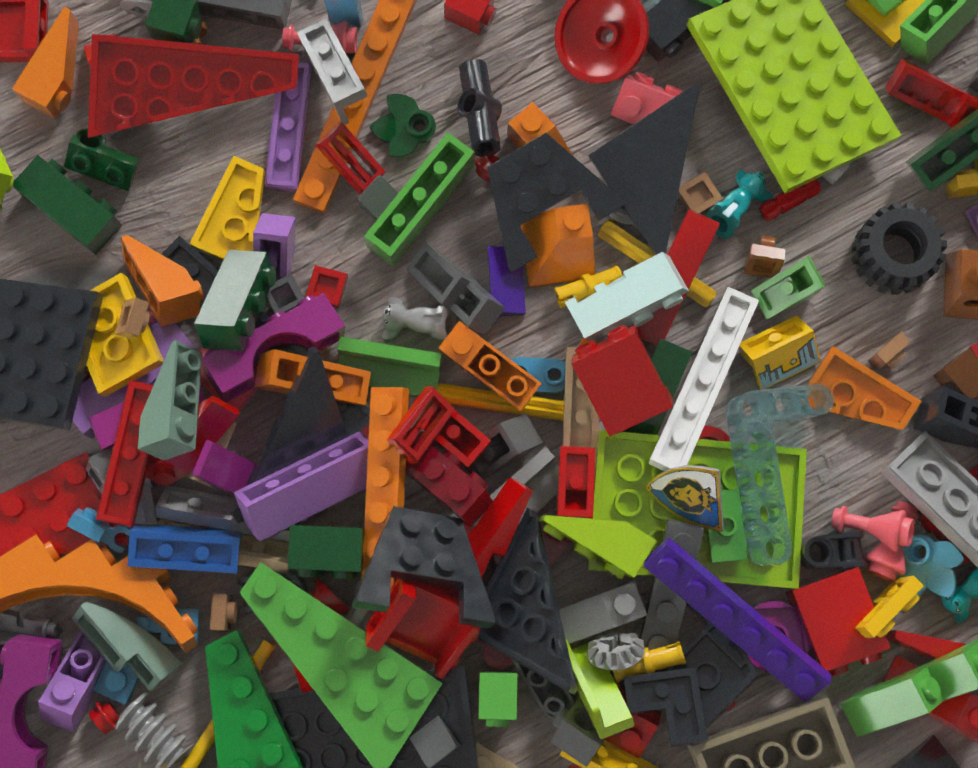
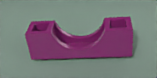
[201,293,345,402]
[0,634,62,768]

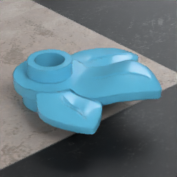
[900,534,964,597]

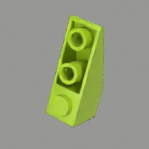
[539,515,656,580]

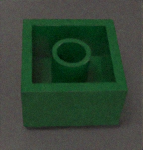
[288,525,364,579]

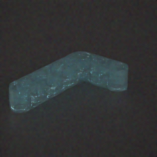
[726,384,834,566]

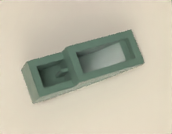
[72,602,182,692]

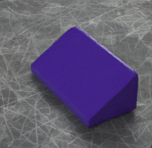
[488,246,526,317]

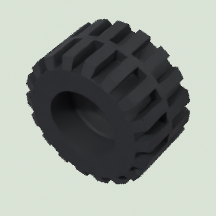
[852,202,947,295]

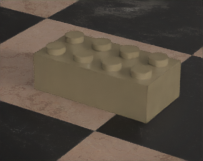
[687,696,855,768]

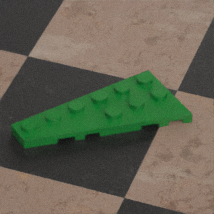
[205,630,303,768]

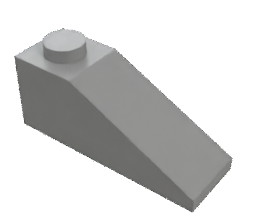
[559,582,647,644]

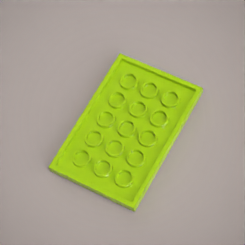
[686,0,902,193]
[587,430,807,589]

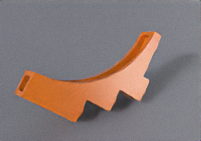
[0,534,198,653]

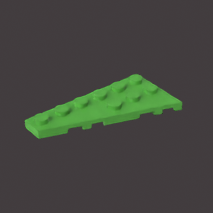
[239,562,442,768]

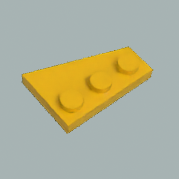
[189,155,265,261]

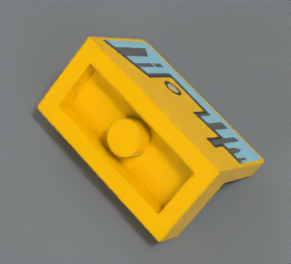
[738,315,820,390]

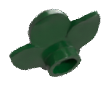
[370,94,436,157]

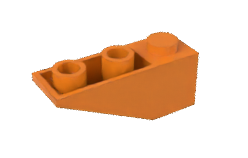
[438,321,542,411]

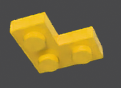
[855,575,924,638]

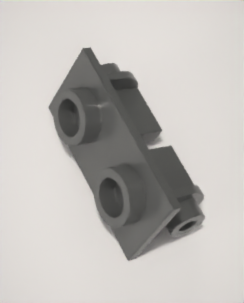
[0,609,63,645]

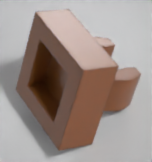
[744,235,785,278]

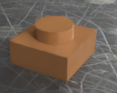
[678,172,723,215]
[115,298,150,339]
[868,331,911,370]
[210,594,238,631]

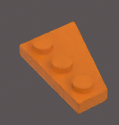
[794,346,922,430]

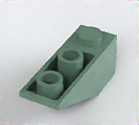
[138,340,202,460]

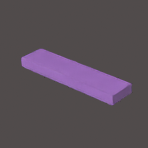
[265,62,313,192]

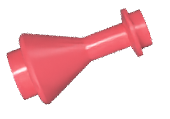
[282,20,357,57]
[865,501,919,582]
[831,506,915,552]

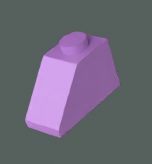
[253,213,295,281]

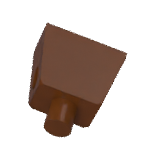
[943,249,978,320]

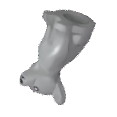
[382,297,456,340]

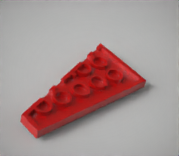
[88,34,299,138]
[0,452,129,556]

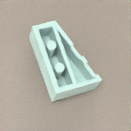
[565,252,689,342]

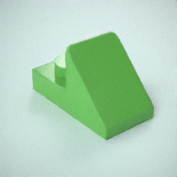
[751,256,826,320]

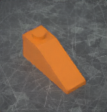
[12,6,79,119]
[121,235,203,327]
[254,349,371,406]

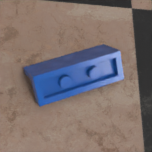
[127,524,242,573]

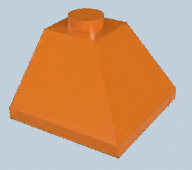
[520,203,595,288]

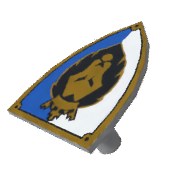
[645,465,724,532]

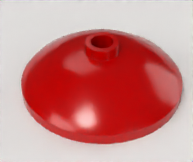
[554,0,649,84]

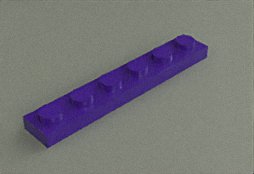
[643,538,831,702]

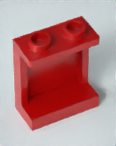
[0,0,49,63]
[571,325,673,437]
[785,567,890,677]
[365,579,481,679]

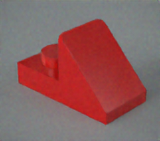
[557,446,595,519]

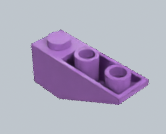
[38,630,106,733]

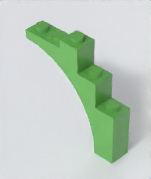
[840,639,978,737]

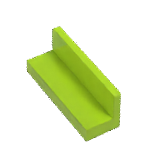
[565,637,634,740]

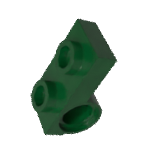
[64,128,139,191]

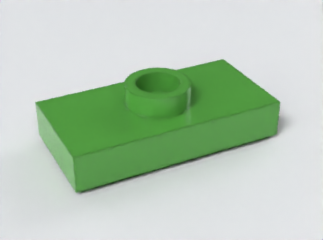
[706,489,748,563]

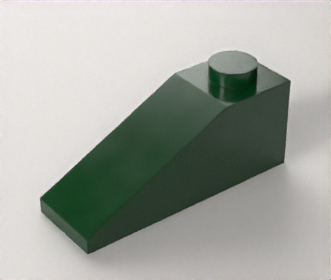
[145,0,202,43]

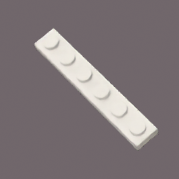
[648,287,759,471]

